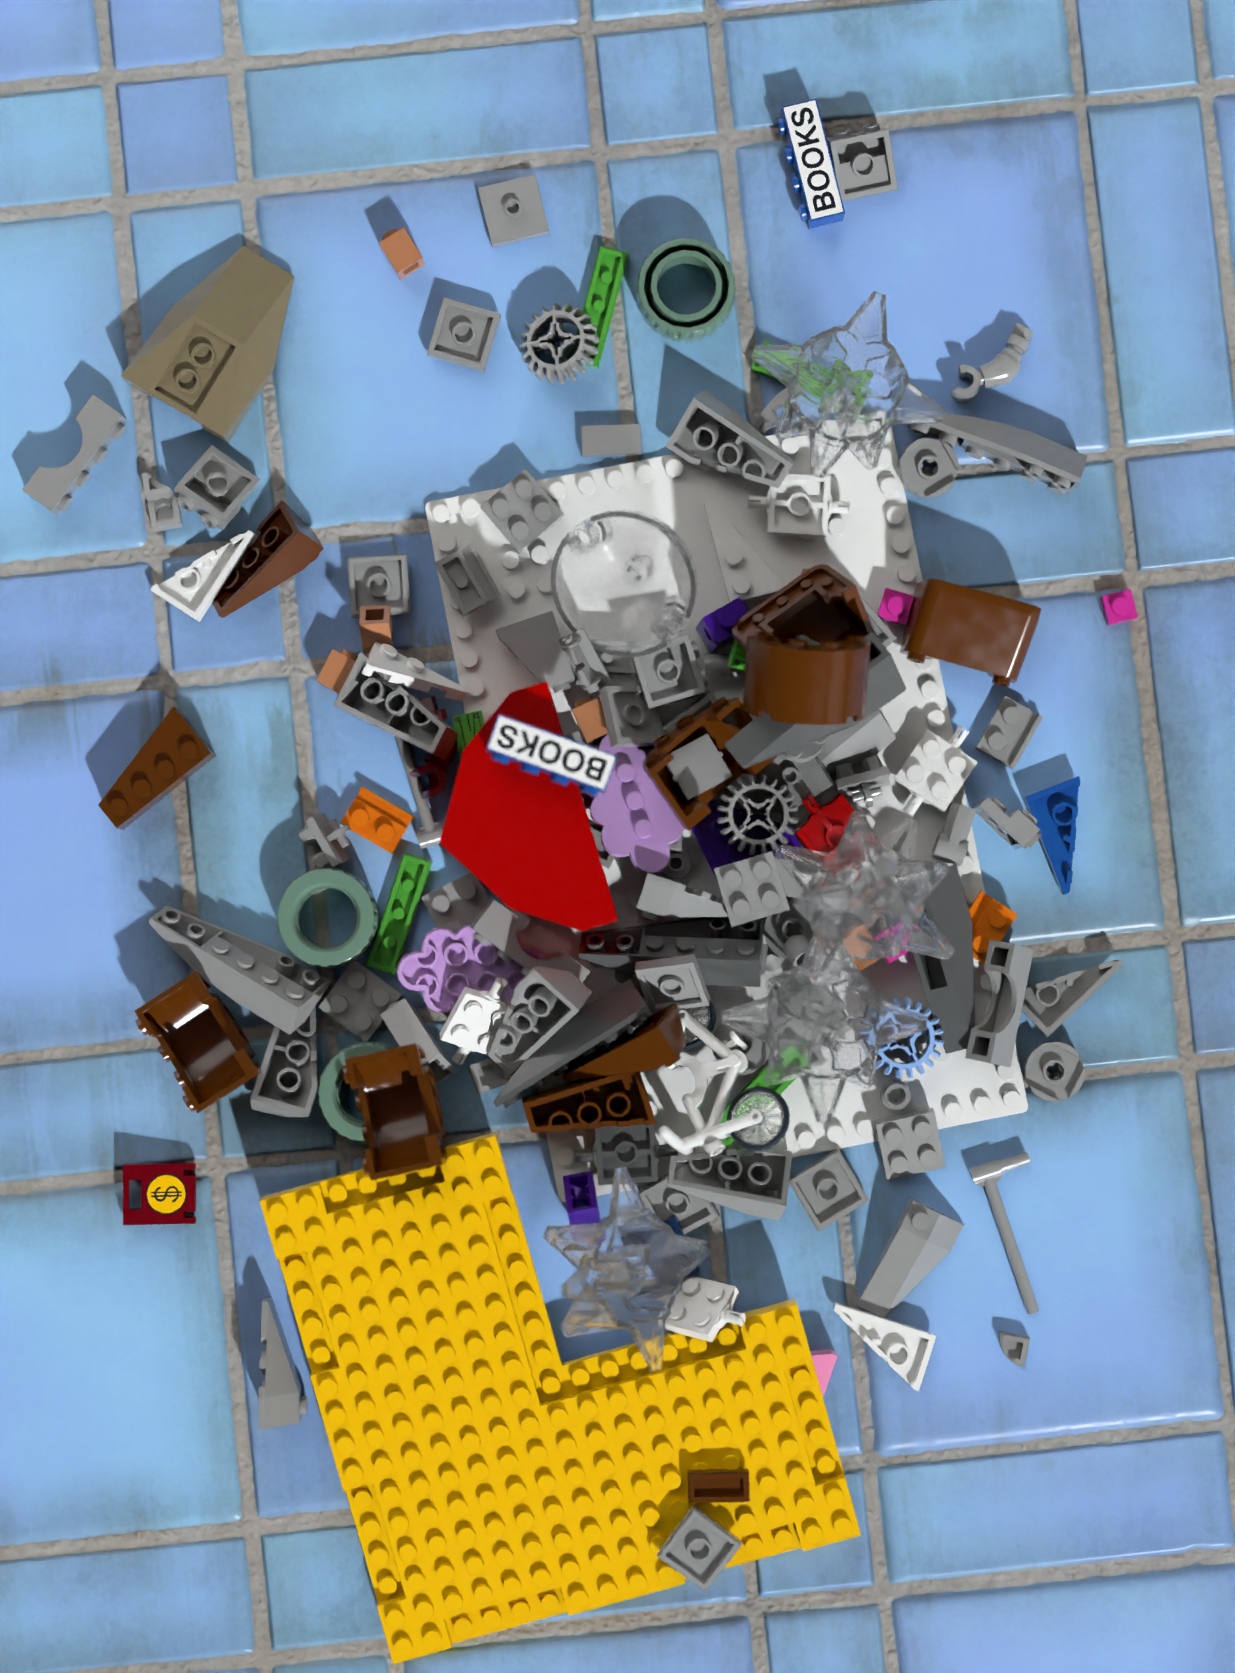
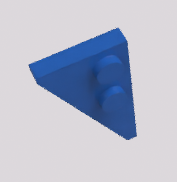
[1024,776,1080,895]

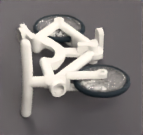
[659,999,790,1157]

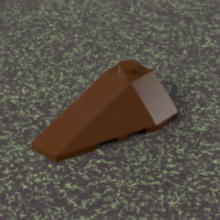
[212,501,324,618]
[562,1003,686,1081]

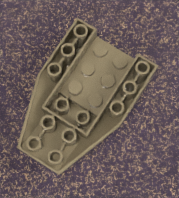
[121,246,295,443]

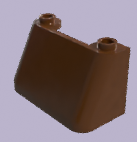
[732,564,874,657]
[899,578,1041,686]

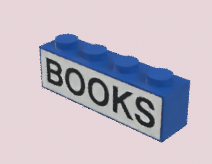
[776,99,845,229]
[486,714,618,797]

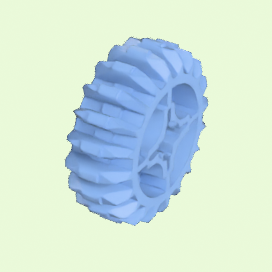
[862,997,944,1078]

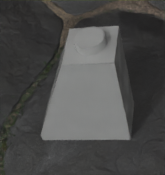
[495,611,576,694]
[380,998,457,1086]

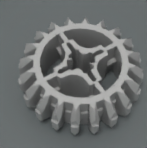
[519,303,599,384]
[717,774,798,855]

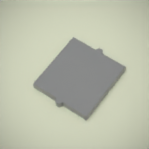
[666,733,732,801]

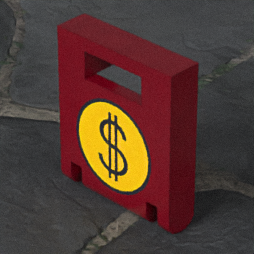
[123,1162,196,1225]

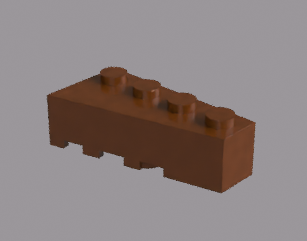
[98,706,216,830]
[522,1072,657,1133]

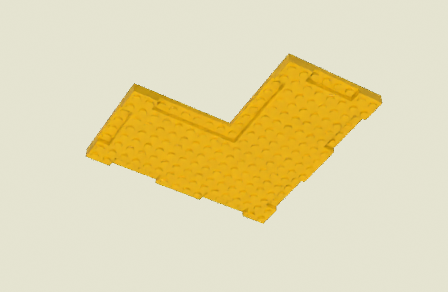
[260,1132,861,1664]

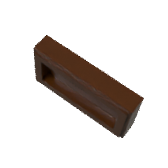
[688,1469,749,1503]

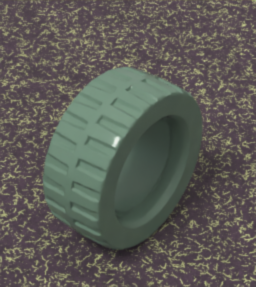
[636,238,736,342]
[277,868,379,968]
[318,1042,393,1143]

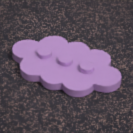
[589,735,684,875]
[397,924,545,1013]

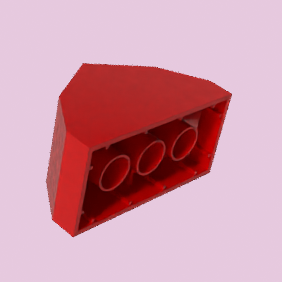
[440,681,618,931]

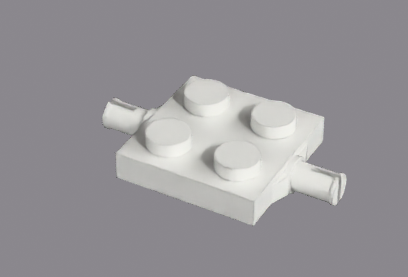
[748,474,850,537]
[894,726,978,817]
[439,977,511,1065]
[655,1276,746,1342]

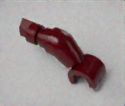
[409,696,457,799]

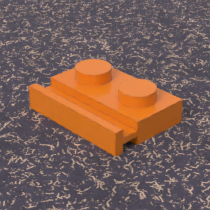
[340,787,414,854]
[969,891,1018,965]

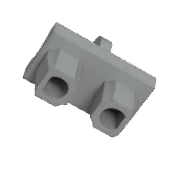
[835,755,890,808]
[299,813,352,869]

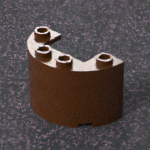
[743,632,871,725]
[643,697,777,830]
[134,971,261,1113]
[342,1043,446,1181]

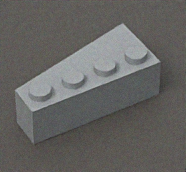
[334,652,459,761]

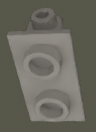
[558,628,611,694]

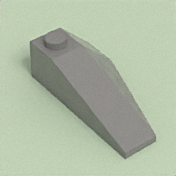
[665,390,794,488]
[817,710,896,774]
[636,873,728,921]
[488,966,592,1075]
[250,1005,318,1117]
[666,1148,793,1220]
[856,1197,964,1318]
[258,1297,308,1429]

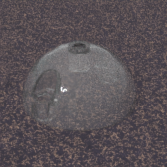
[551,509,698,657]

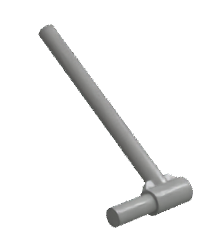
[395,737,444,849]
[969,1152,1039,1314]

